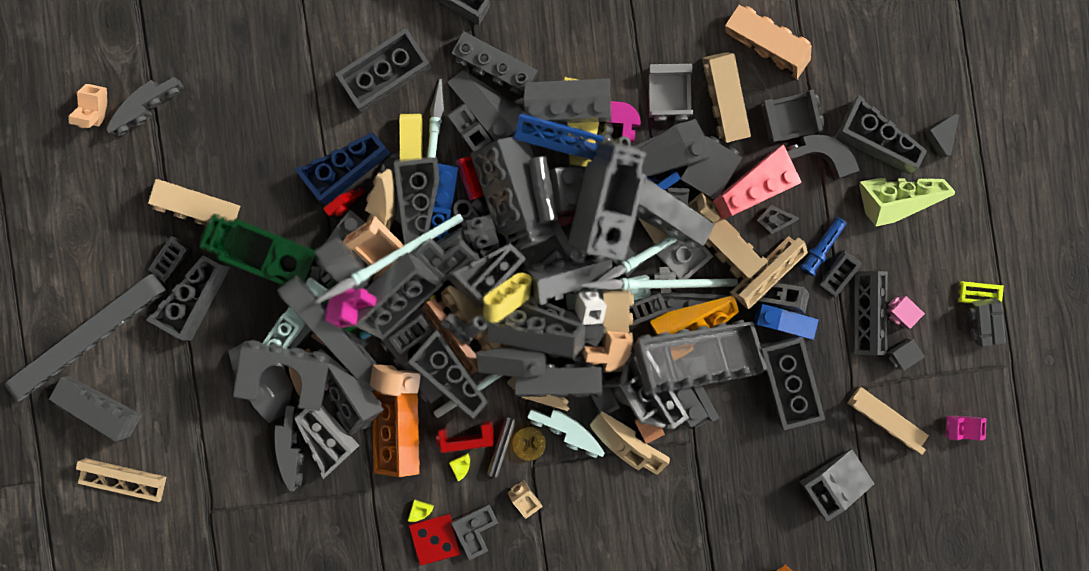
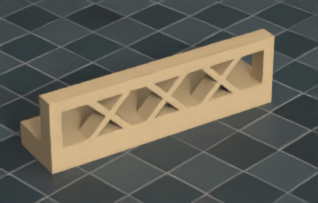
[730,236,808,309]
[847,387,929,455]
[76,458,166,502]

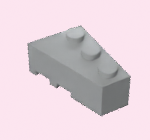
[295,405,360,479]

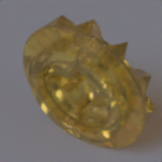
[512,427,546,461]

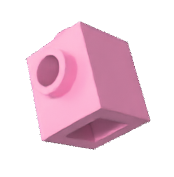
[887,296,925,329]

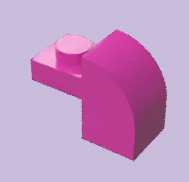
[606,101,640,143]
[325,288,376,328]
[946,416,986,440]

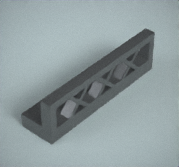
[854,271,887,355]

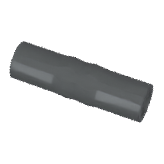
[528,157,558,224]

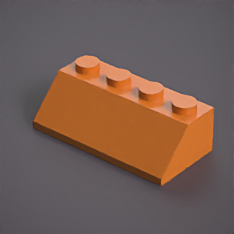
[372,390,420,477]

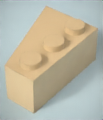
[705,217,768,279]

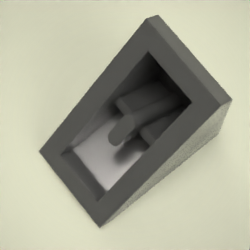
[924,114,959,158]

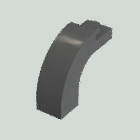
[787,135,859,180]

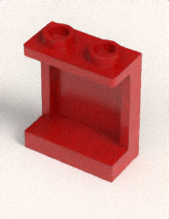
[436,420,494,453]

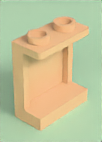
[343,217,410,281]

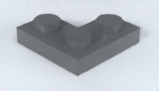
[414,238,475,282]
[451,503,498,561]

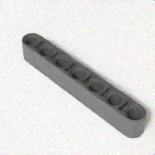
[278,276,378,392]

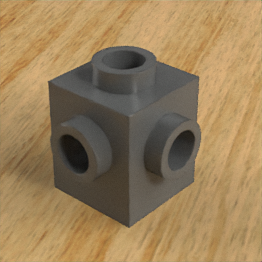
[464,214,499,250]

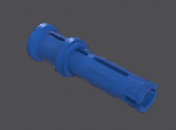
[798,217,847,277]

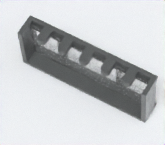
[632,320,767,395]

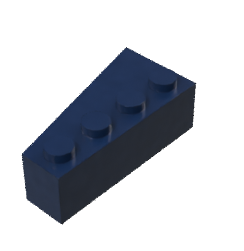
[295,132,391,206]

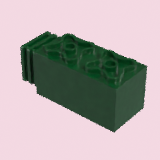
[200,214,316,285]

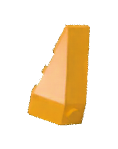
[650,296,739,361]

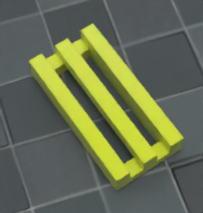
[958,281,1004,303]

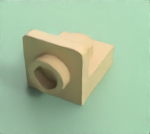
[688,192,720,223]
[508,481,543,519]

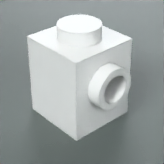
[575,291,607,324]

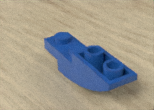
[429,164,458,242]

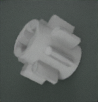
[654,267,676,293]

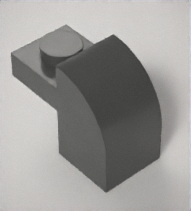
[447,103,492,152]

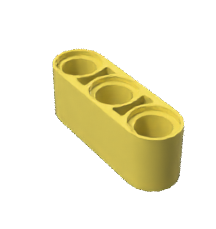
[400,114,423,159]
[483,273,532,322]

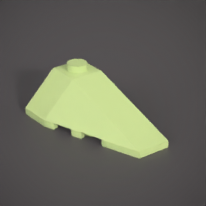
[859,178,955,226]

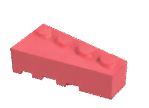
[713,145,802,220]

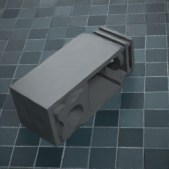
[470,137,556,250]
[568,141,646,260]

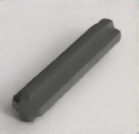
[487,417,516,478]

